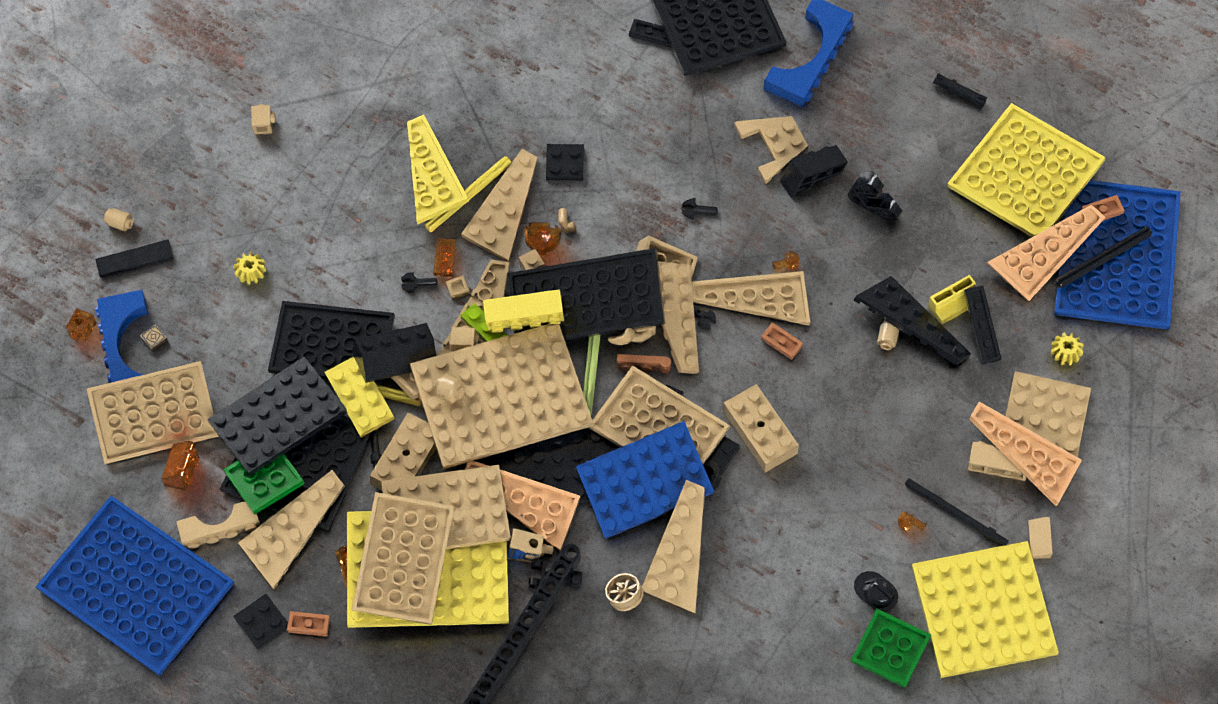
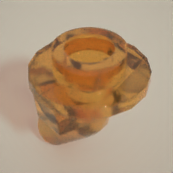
[772,250,800,269]
[898,512,926,531]

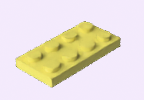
[325,357,395,437]

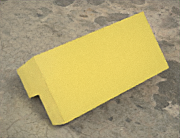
[928,275,976,325]

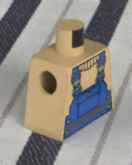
[507,528,553,562]

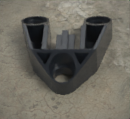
[847,171,903,220]

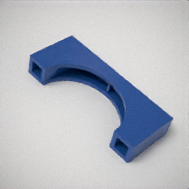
[764,0,854,107]
[95,289,148,383]

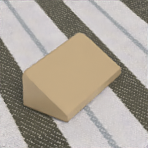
[1028,517,1053,559]

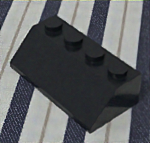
[352,323,436,383]

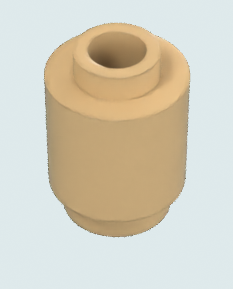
[104,208,134,231]
[877,321,899,350]

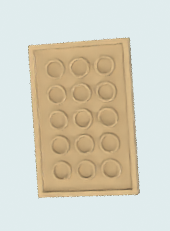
[87,361,219,464]
[589,366,730,465]
[381,465,511,549]
[352,492,454,625]

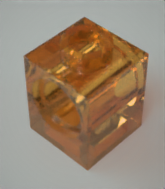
[66,308,97,342]

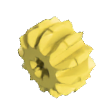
[234,251,266,285]
[1051,332,1084,366]

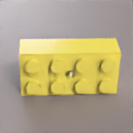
[483,289,564,333]

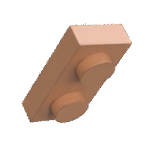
[1081,195,1125,221]
[761,322,803,360]
[287,611,330,637]

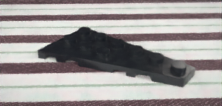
[853,276,971,365]

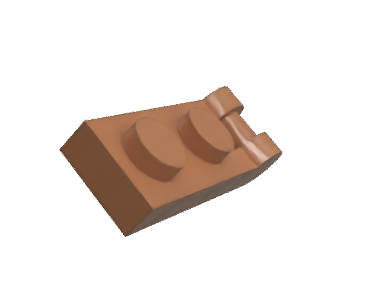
[617,354,671,375]

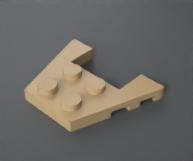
[734,116,808,184]

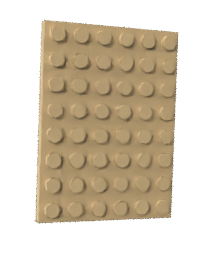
[410,324,593,469]

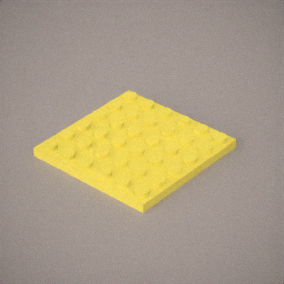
[947,103,1105,237]
[911,541,1059,678]

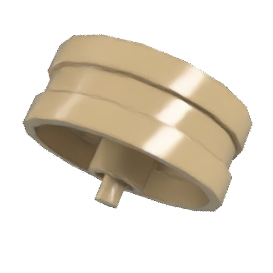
[605,573,644,611]

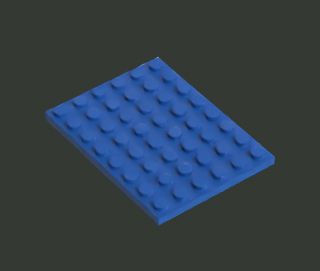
[1054,180,1181,330]
[35,496,234,676]

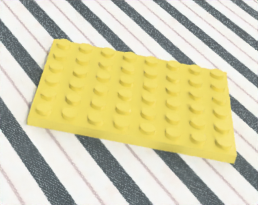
[347,511,509,628]

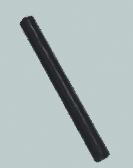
[1055,226,1152,288]

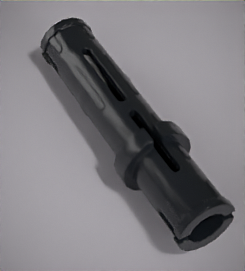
[933,73,988,108]

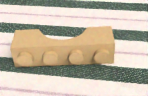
[176,501,260,549]

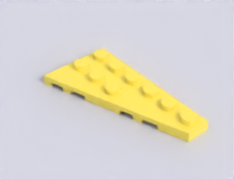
[407,115,469,224]

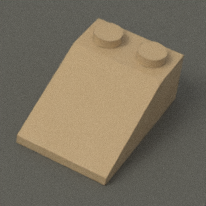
[636,235,698,280]

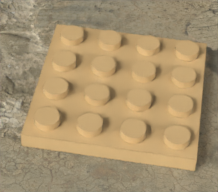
[1005,371,1091,457]

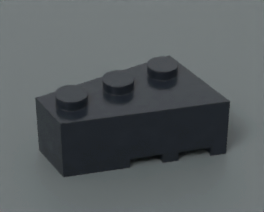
[780,145,848,198]

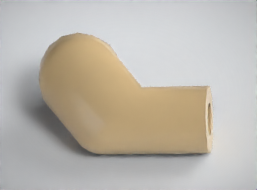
[558,208,577,234]

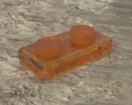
[433,238,456,277]

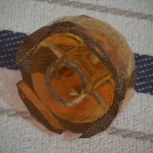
[524,222,562,255]

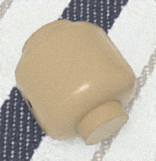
[435,374,465,402]

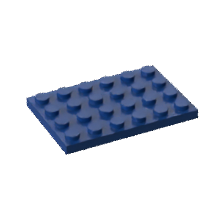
[576,421,715,539]

